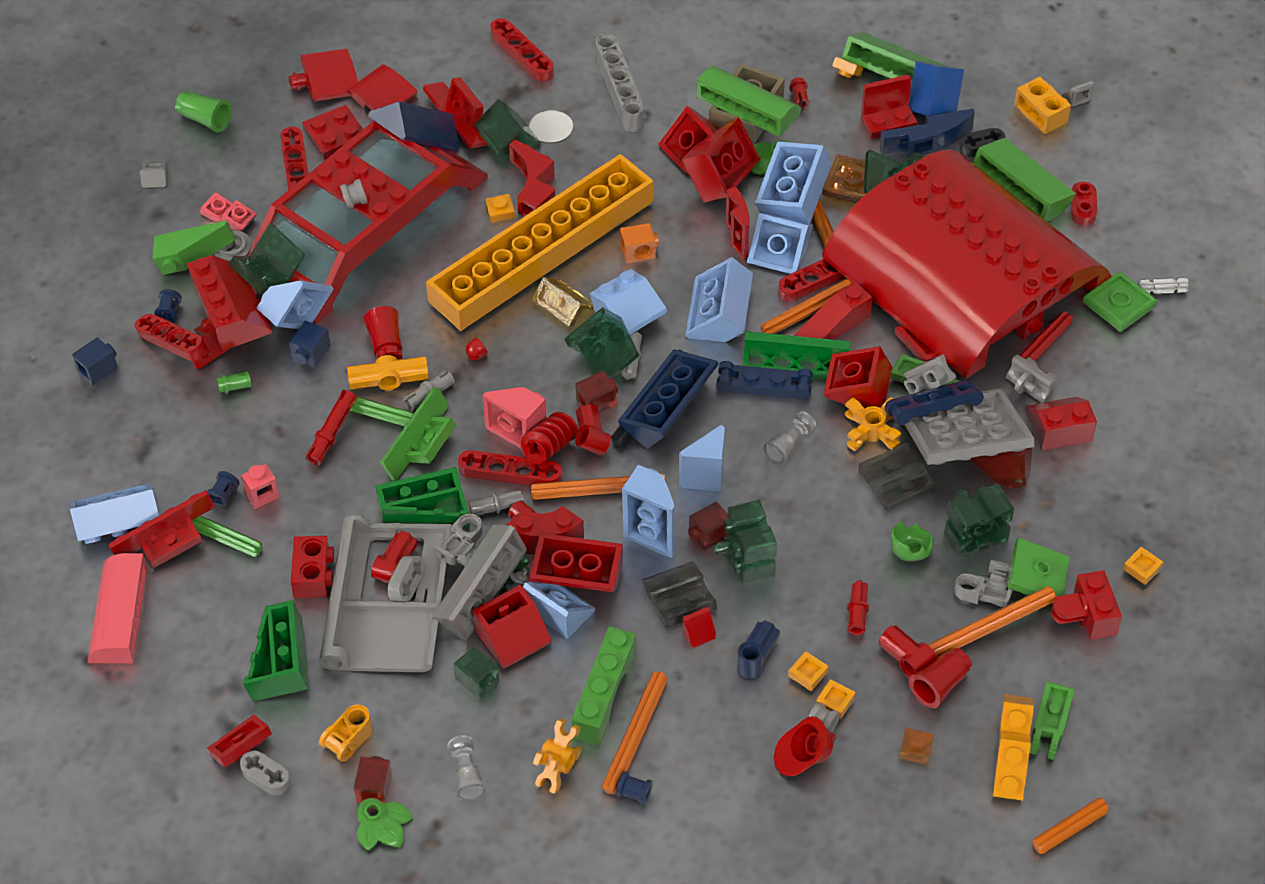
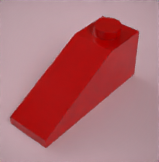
[794,281,872,340]

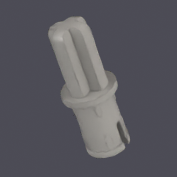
[621,332,642,380]
[469,490,524,516]

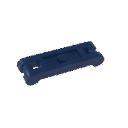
[716,361,813,399]
[885,380,984,425]

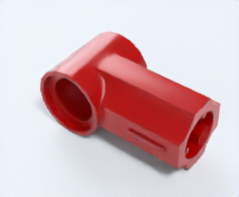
[575,403,611,456]
[371,531,418,584]
[878,625,937,678]

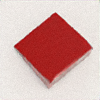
[683,607,716,648]

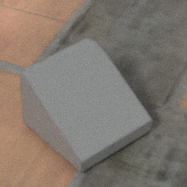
[1062,81,1094,107]
[140,162,168,188]

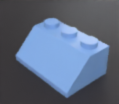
[685,257,753,342]
[622,465,675,558]
[70,483,159,544]

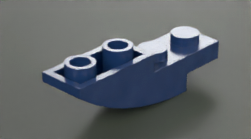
[880,108,975,158]

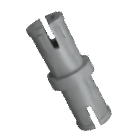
[403,370,455,412]

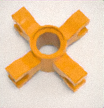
[845,397,901,452]
[533,718,582,793]

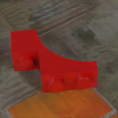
[509,139,556,217]

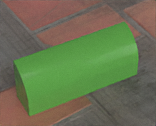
[842,32,946,86]
[696,66,801,137]
[973,138,1076,222]

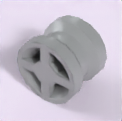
[340,179,368,210]
[808,702,840,732]

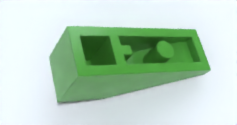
[152,220,236,275]

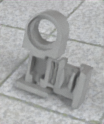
[434,514,483,566]
[954,560,1013,607]

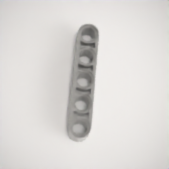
[595,33,644,132]

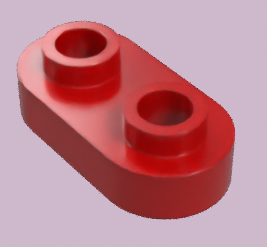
[1070,181,1098,225]

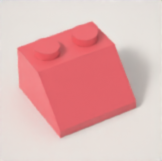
[482,387,546,449]

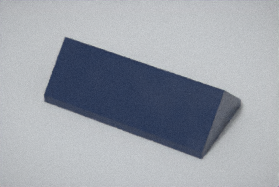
[368,101,459,151]
[618,349,719,449]

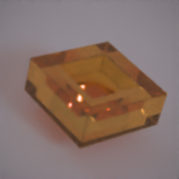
[899,728,934,764]

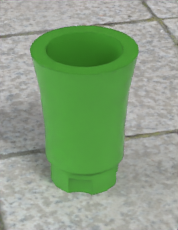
[175,91,232,133]

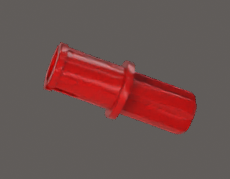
[847,580,870,635]

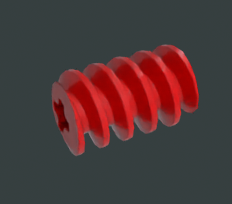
[521,411,578,464]

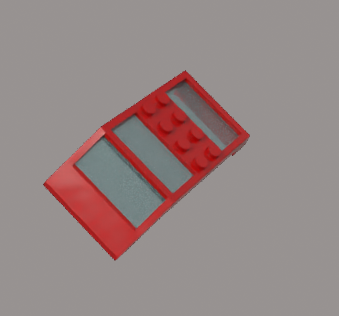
[243,121,488,324]

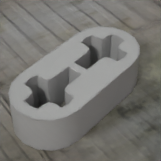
[388,556,425,602]
[240,751,290,796]

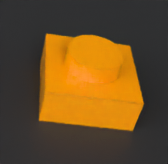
[832,57,864,78]
[485,194,515,223]
[1123,547,1164,585]
[788,651,829,691]
[816,679,856,719]

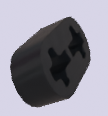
[959,128,1006,158]

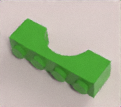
[571,626,636,746]

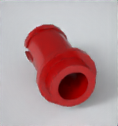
[288,72,307,91]
[789,77,809,109]

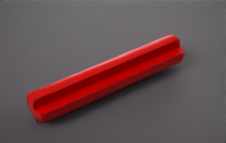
[1019,311,1073,361]

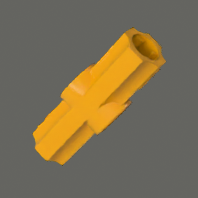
[347,355,429,390]

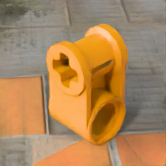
[319,704,373,762]

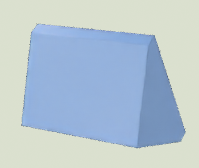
[679,425,725,492]
[523,582,596,639]

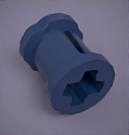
[154,289,182,323]
[207,471,240,508]
[616,771,653,806]

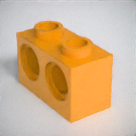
[1015,76,1071,134]

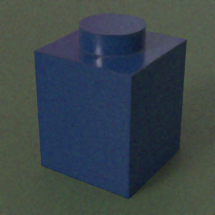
[289,321,331,367]
[72,337,118,385]

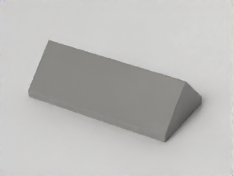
[432,524,527,642]

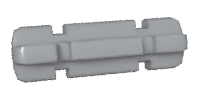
[1138,277,1189,294]

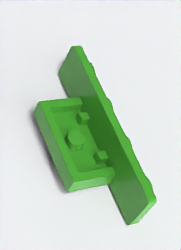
[380,387,456,481]

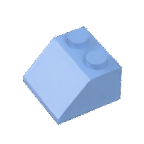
[747,212,813,274]
[590,269,667,337]
[257,281,334,329]

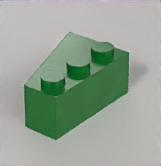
[375,467,470,529]
[243,600,308,702]

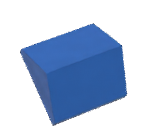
[909,61,964,116]

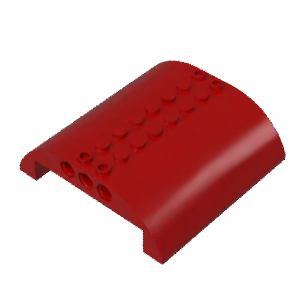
[822,150,1111,379]

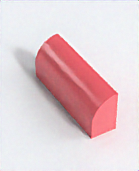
[88,553,147,663]

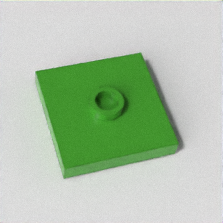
[1083,271,1158,332]
[1007,538,1070,605]

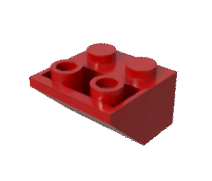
[472,584,552,669]

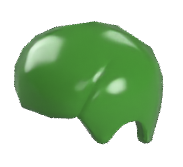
[891,522,934,562]

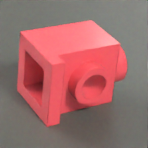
[241,464,279,509]

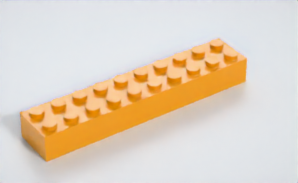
[426,154,654,331]

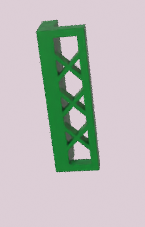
[742,331,851,380]

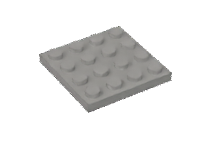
[905,388,1034,465]

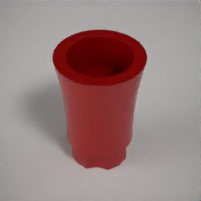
[363,306,402,360]
[909,648,972,708]

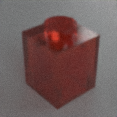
[575,371,619,413]
[688,501,732,551]
[354,756,392,803]

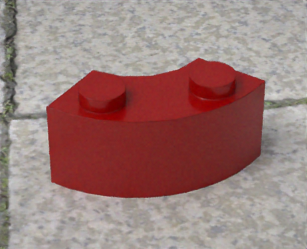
[506,506,584,555]

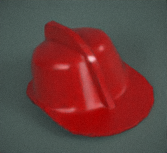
[773,716,837,776]

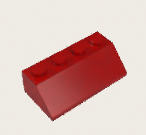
[187,255,272,351]

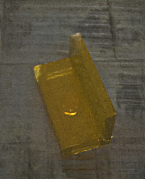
[531,277,594,327]

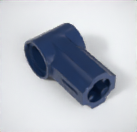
[737,620,780,679]

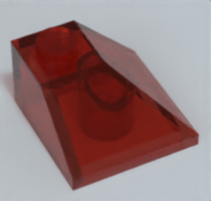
[970,433,1033,488]

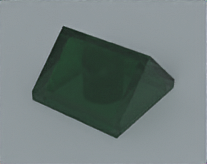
[474,99,541,157]

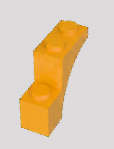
[993,694,1034,800]

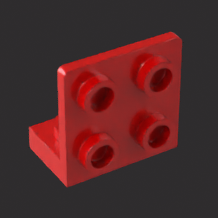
[861,75,917,140]

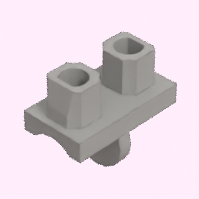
[904,354,956,394]
[1005,355,1057,403]

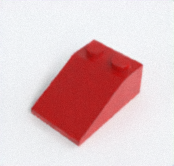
[682,117,760,202]

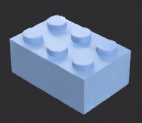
[755,142,832,224]

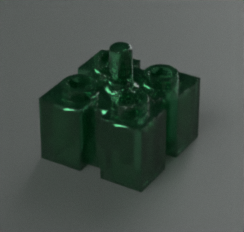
[944,484,1014,559]
[713,499,777,583]

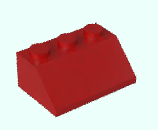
[529,533,623,592]

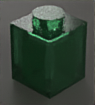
[453,646,500,699]

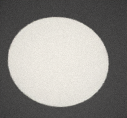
[529,110,573,143]

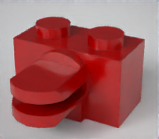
[1051,570,1122,640]

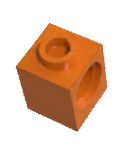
[620,223,659,264]

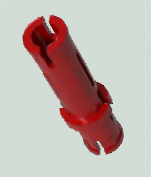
[305,390,357,466]

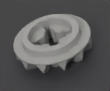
[213,230,252,263]

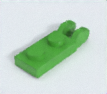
[1029,681,1075,760]

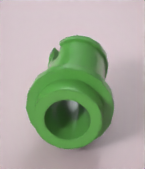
[216,371,251,395]

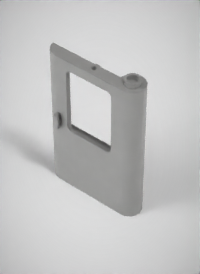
[319,514,452,672]

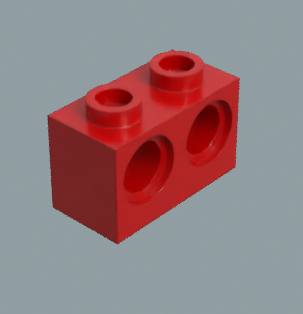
[291,536,334,598]

